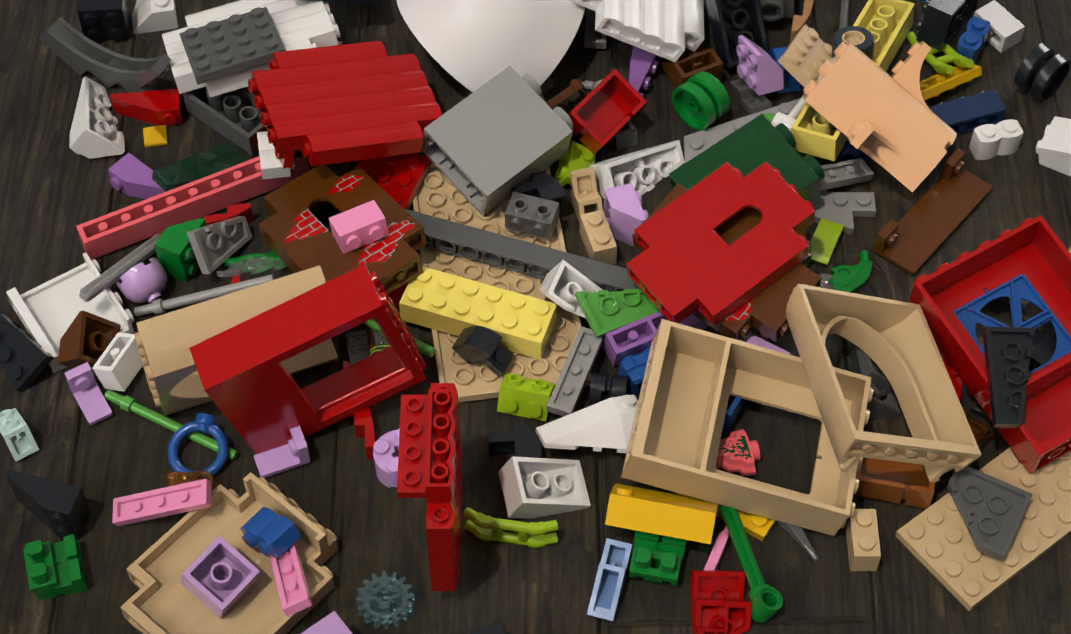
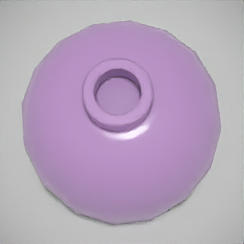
[116,258,167,304]

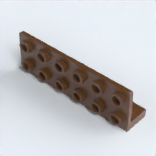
[873,148,992,275]

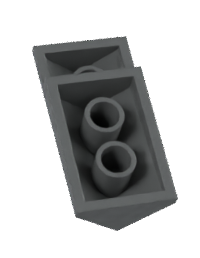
[846,339,901,421]

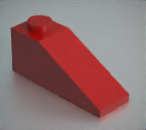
[110,88,183,126]

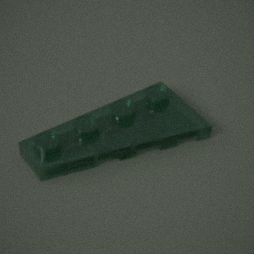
[152,142,248,192]

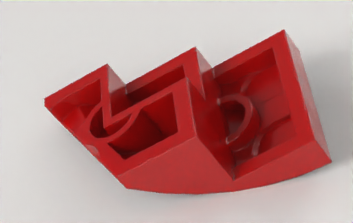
[690,570,752,634]

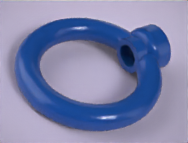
[168,413,229,481]

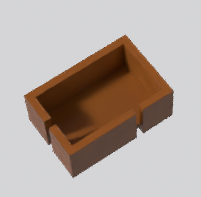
[853,457,935,509]

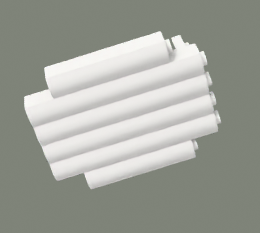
[162,0,341,97]
[575,0,704,62]

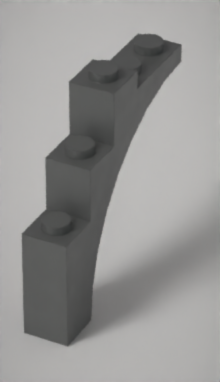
[39,17,171,93]

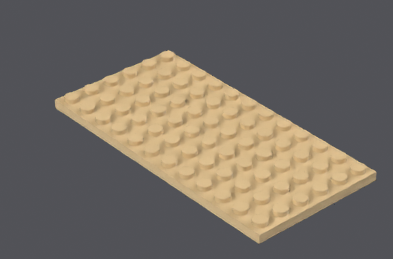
[413,162,591,403]

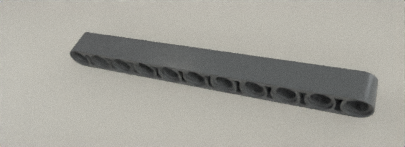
[405,209,640,292]

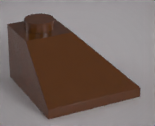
[58,310,121,371]

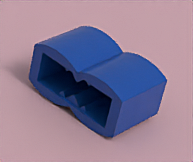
[956,16,990,65]
[240,507,301,558]

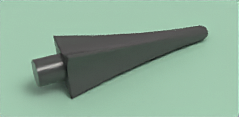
[776,520,819,561]

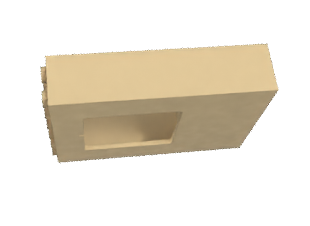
[621,319,873,536]

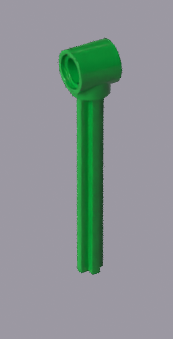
[718,504,783,623]

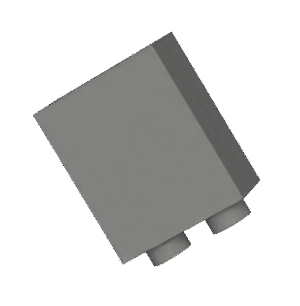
[421,66,573,216]

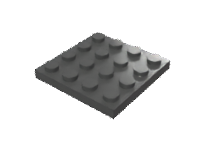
[179,7,286,85]

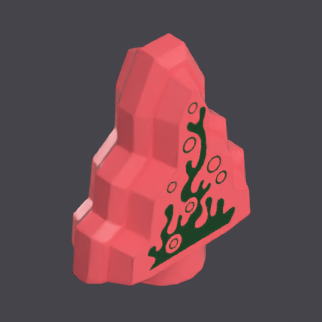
[715,429,760,476]

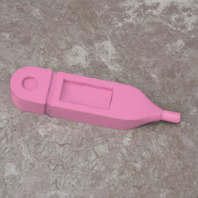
[704,526,729,570]

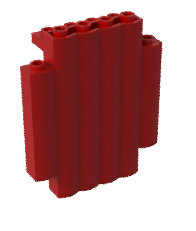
[248,41,442,169]
[397,383,462,591]

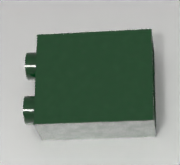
[669,114,825,206]

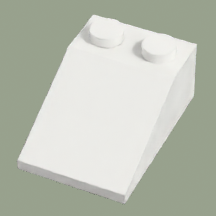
[498,456,591,519]

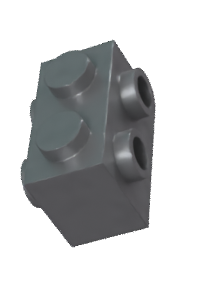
[505,192,559,239]

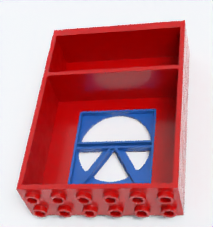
[908,215,1071,474]

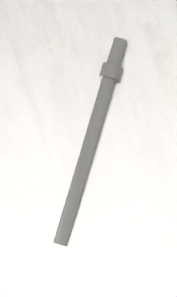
[134,274,275,317]

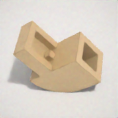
[569,167,603,222]

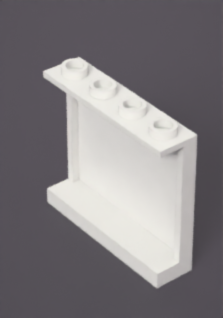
[6,252,134,373]

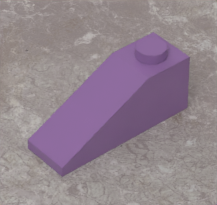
[108,153,176,199]

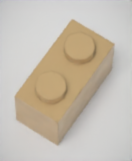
[579,210,617,265]
[845,509,881,571]

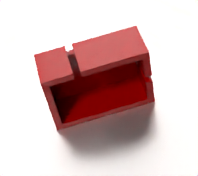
[568,69,647,154]

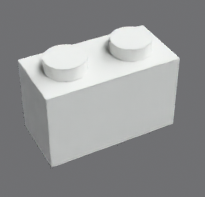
[973,0,1025,53]
[92,332,143,391]

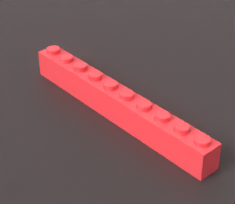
[76,150,310,260]

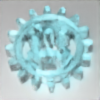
[356,571,415,630]

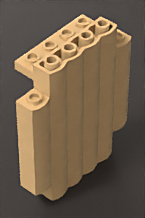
[120,472,338,634]

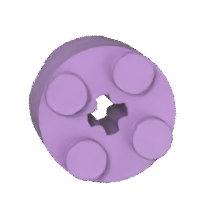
[373,428,400,488]

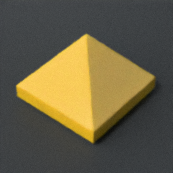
[143,125,168,148]

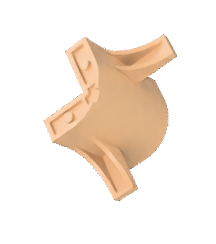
[803,41,957,192]

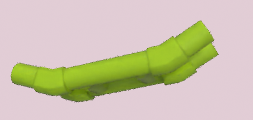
[906,32,974,74]
[463,507,558,548]

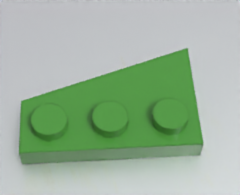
[575,289,660,339]

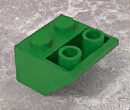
[154,218,206,283]

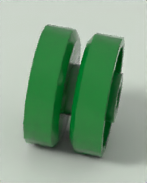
[672,71,730,131]

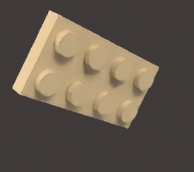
[778,24,833,88]

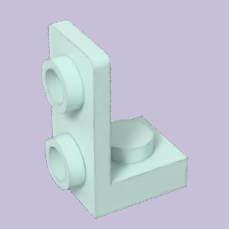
[0,408,39,461]

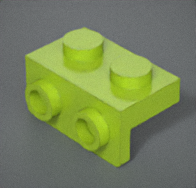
[555,140,596,187]
[497,374,554,422]

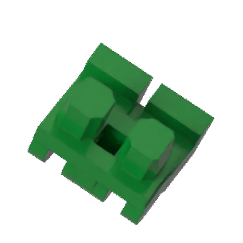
[629,531,687,586]
[23,534,88,600]

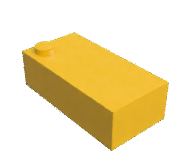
[605,483,718,544]

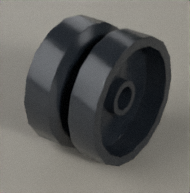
[1014,43,1071,102]

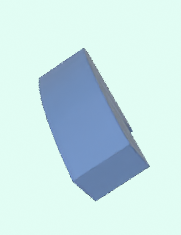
[587,538,633,622]

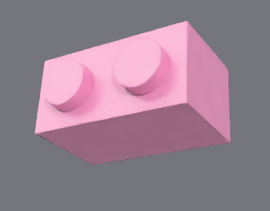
[329,200,389,253]

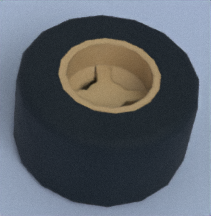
[832,26,874,59]

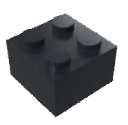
[77,0,131,42]

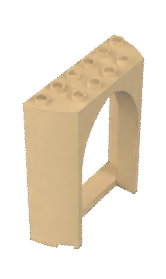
[134,265,338,416]
[786,284,982,483]

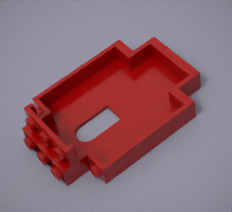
[626,162,815,327]

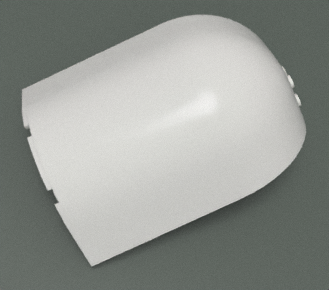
[396,0,585,92]

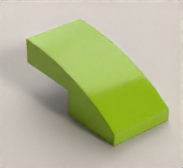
[810,218,844,267]

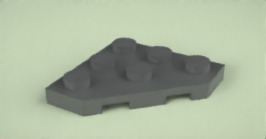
[947,466,1033,561]

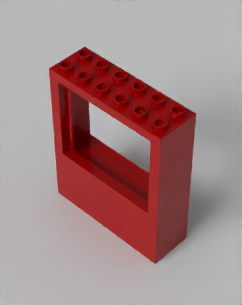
[189,264,427,454]

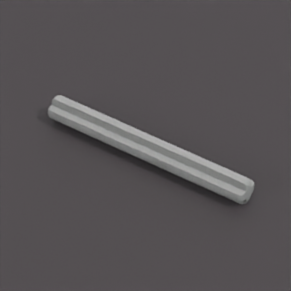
[79,233,162,302]

